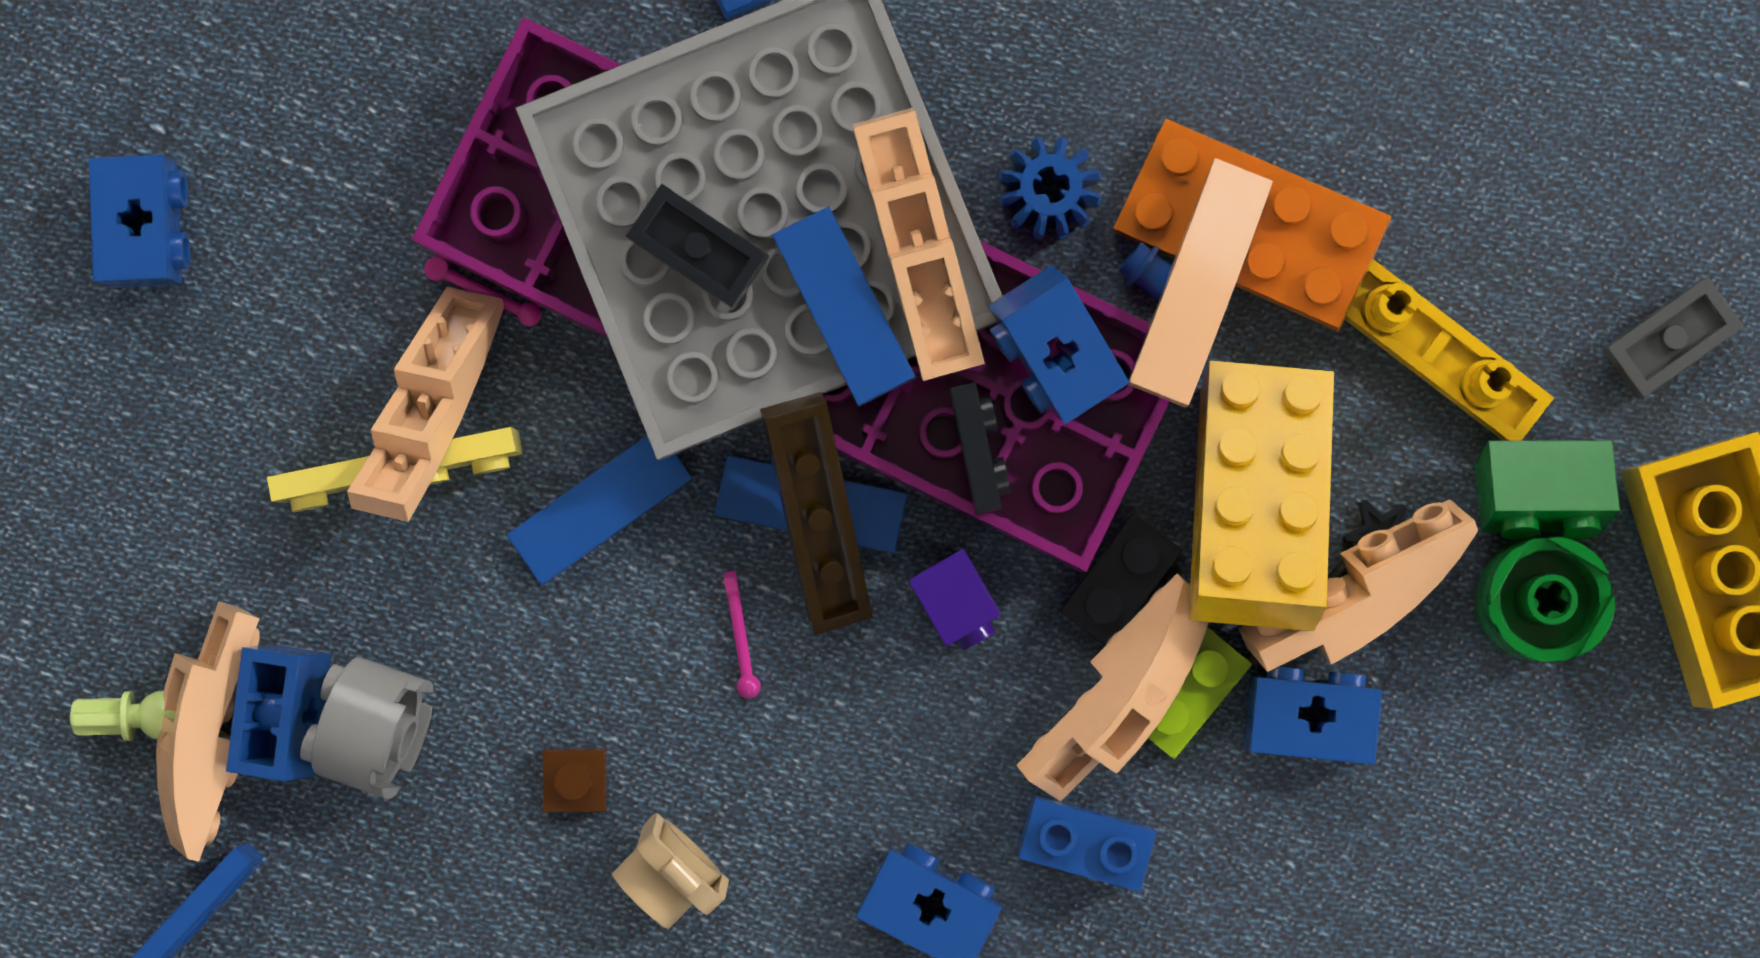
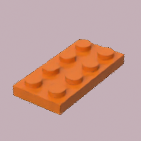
[1113,119,1391,332]

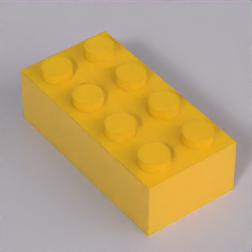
[1189,361,1334,631]
[1620,432,1760,709]

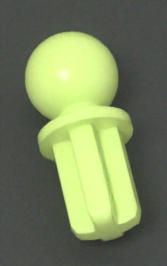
[70,691,175,741]

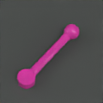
[424,257,541,327]
[723,570,761,699]

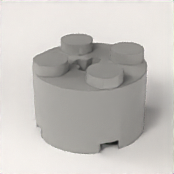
[300,657,434,799]

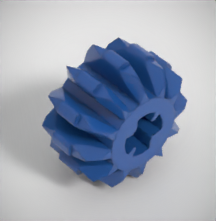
[998,137,1102,241]

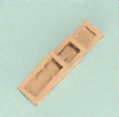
[852,108,985,381]
[1127,158,1273,408]
[347,287,504,522]

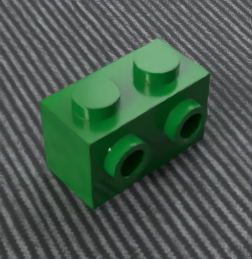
[1475,440,1620,540]

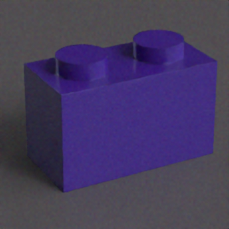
[908,548,1002,651]

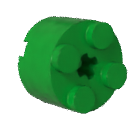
[1474,537,1615,662]

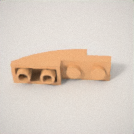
[1239,499,1478,672]
[1016,574,1208,802]
[156,601,260,862]

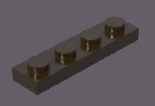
[760,392,873,635]

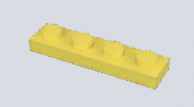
[267,427,523,512]

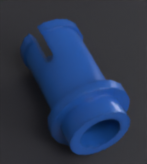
[1118,242,1171,302]

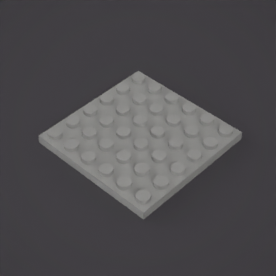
[516,0,1002,461]

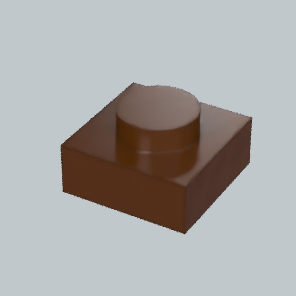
[543,748,607,812]

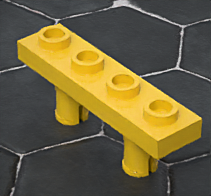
[1345,259,1554,441]

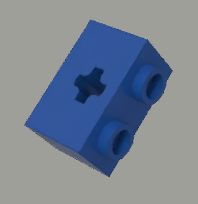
[89,155,191,288]
[988,265,1130,424]
[226,645,332,781]
[1243,667,1382,765]
[1016,793,1157,892]
[856,842,1002,958]

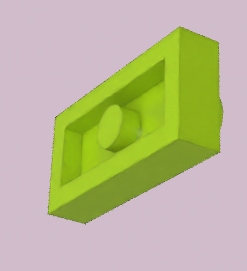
[1148,627,1252,759]

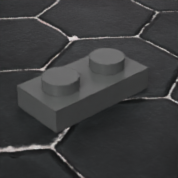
[1602,277,1744,399]

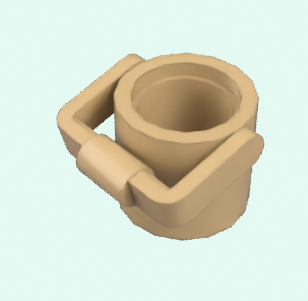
[612,813,729,929]

